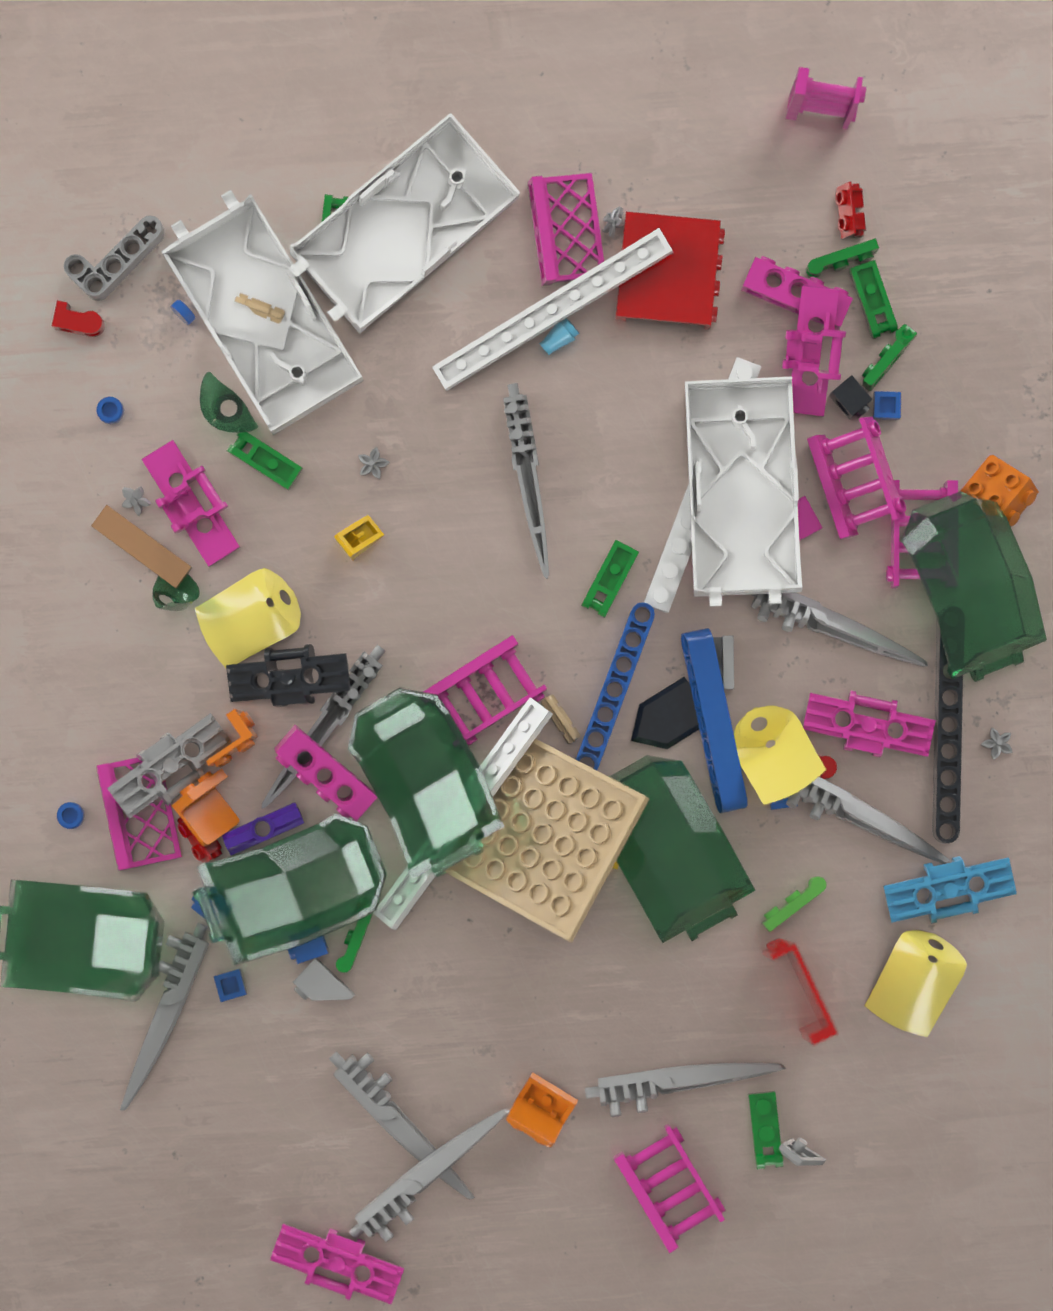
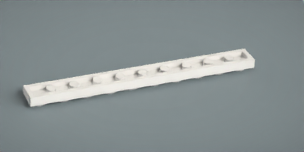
[432,228,674,391]
[644,357,761,613]
[373,697,553,930]

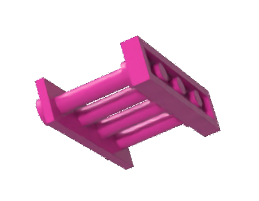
[785,67,867,129]
[807,417,906,539]
[886,480,958,589]
[423,635,547,748]
[613,1124,726,1253]

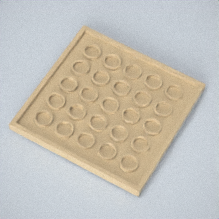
[440,739,649,942]

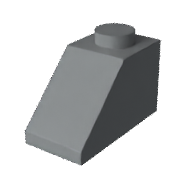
[293,958,355,1001]

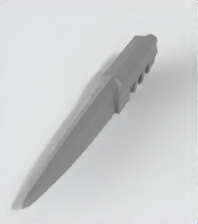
[504,383,549,579]
[749,592,928,667]
[262,645,385,809]
[786,777,951,864]
[120,923,209,1111]
[329,1052,475,1199]
[585,1063,786,1117]
[350,1109,510,1242]

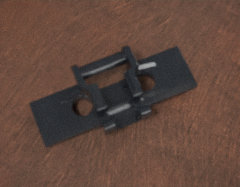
[226,644,351,707]

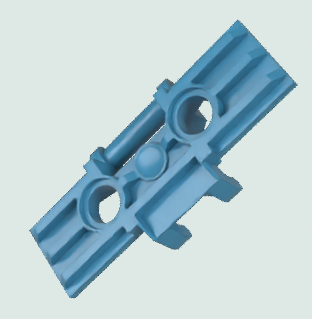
[883,856,1017,924]

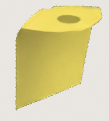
[195,568,301,668]
[734,705,826,805]
[864,930,967,1037]

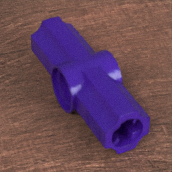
[222,802,305,856]

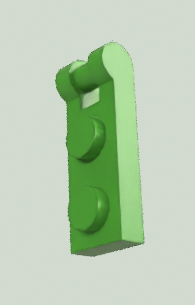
[762,876,826,932]

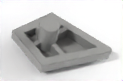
[779,1137,826,1166]

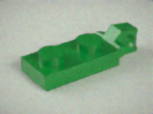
[862,324,917,391]

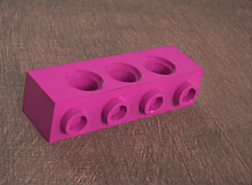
[741,256,853,330]
[274,725,378,821]

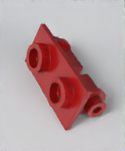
[835,181,866,239]
[177,817,223,865]

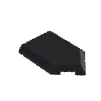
[631,677,699,749]

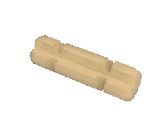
[234,293,285,323]
[541,695,580,744]

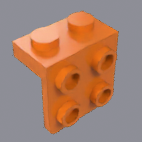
[960,455,1039,532]
[206,709,258,768]
[172,768,239,847]
[506,1072,578,1147]

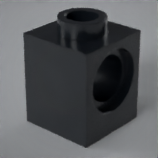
[829,375,872,420]

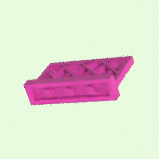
[527,173,604,286]
[96,758,182,871]

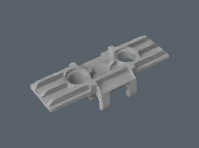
[107,713,233,819]

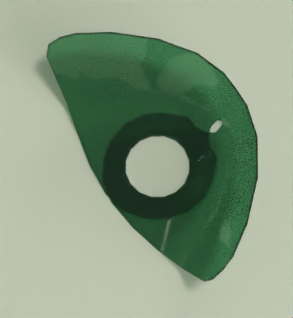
[200,372,258,433]
[152,574,200,611]

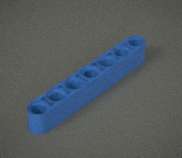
[575,602,655,771]
[681,628,748,813]

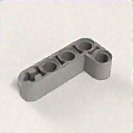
[64,216,165,301]

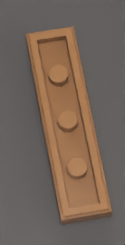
[91,505,192,589]

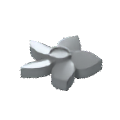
[602,207,625,238]
[359,447,390,479]
[122,486,151,516]
[981,728,1013,760]

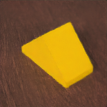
[334,515,384,561]

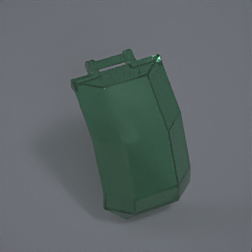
[901,491,1047,682]
[348,688,504,878]
[609,755,756,943]
[192,813,387,965]
[0,879,164,1002]

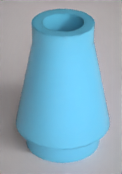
[539,318,579,355]

